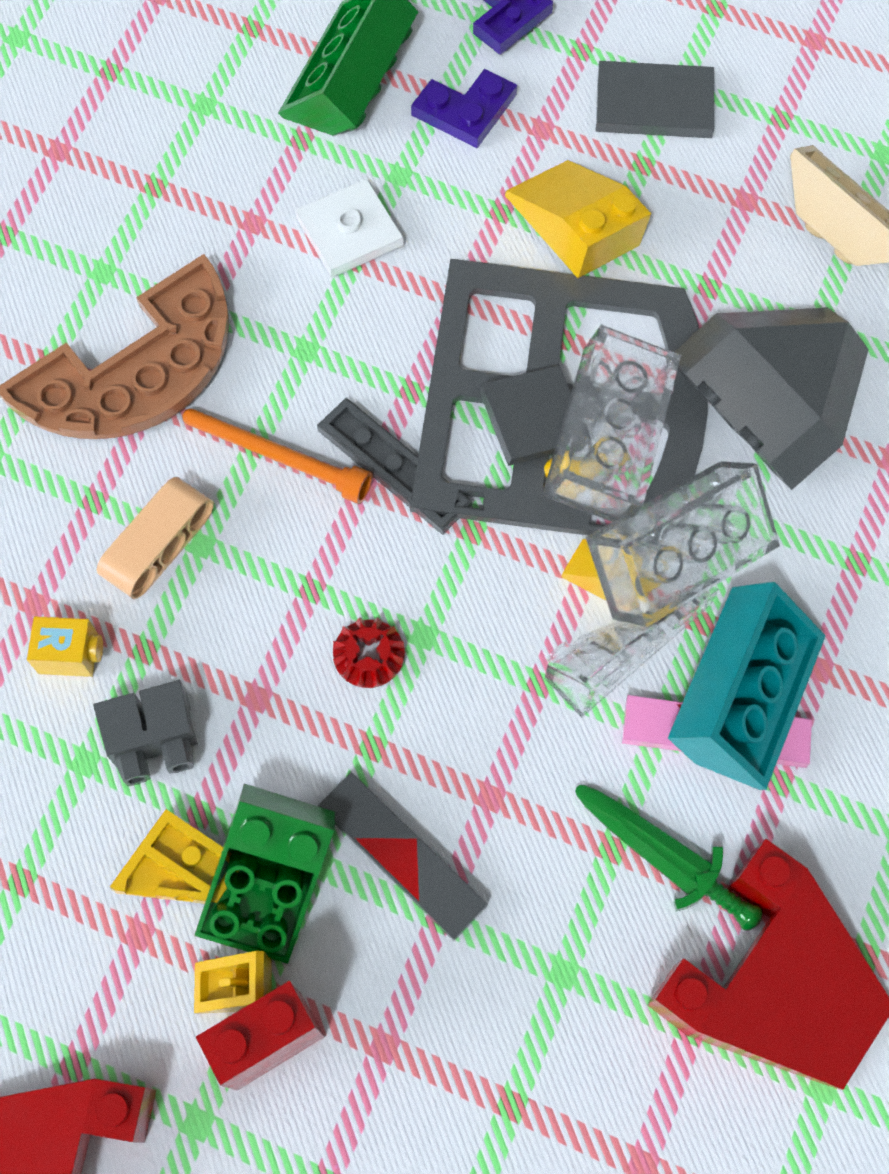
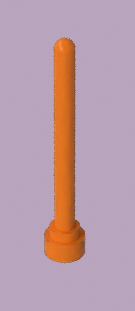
[182,408,373,504]

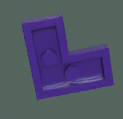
[473,0,553,55]
[411,69,517,148]

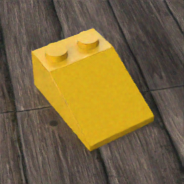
[505,160,651,278]

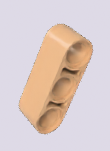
[96,477,214,599]

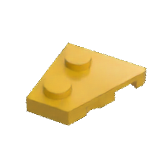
[110,809,240,904]

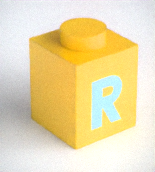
[27,616,103,677]

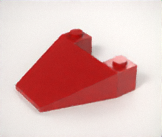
[647,839,889,1090]
[0,1078,157,1174]

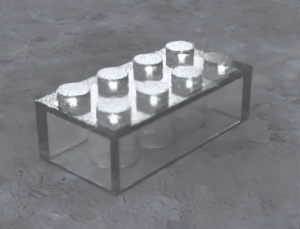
[542,324,681,526]
[586,461,780,627]

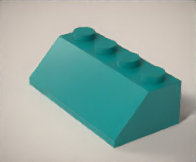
[668,582,826,790]

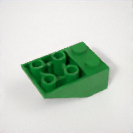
[194,783,335,964]

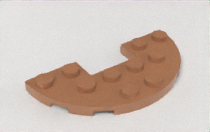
[0,254,229,439]

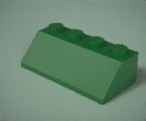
[278,0,418,136]

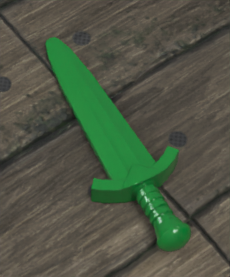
[575,785,762,931]

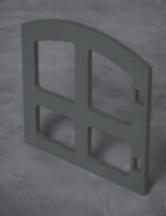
[410,259,708,545]

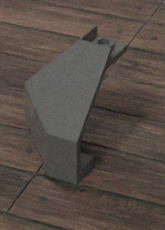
[668,307,869,490]

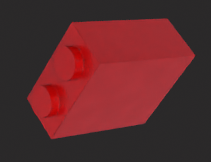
[196,980,325,1091]

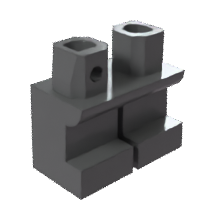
[93,679,198,786]

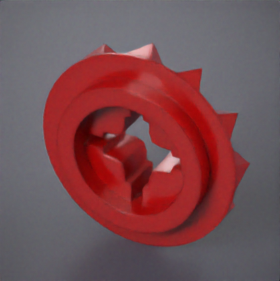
[333,617,405,688]

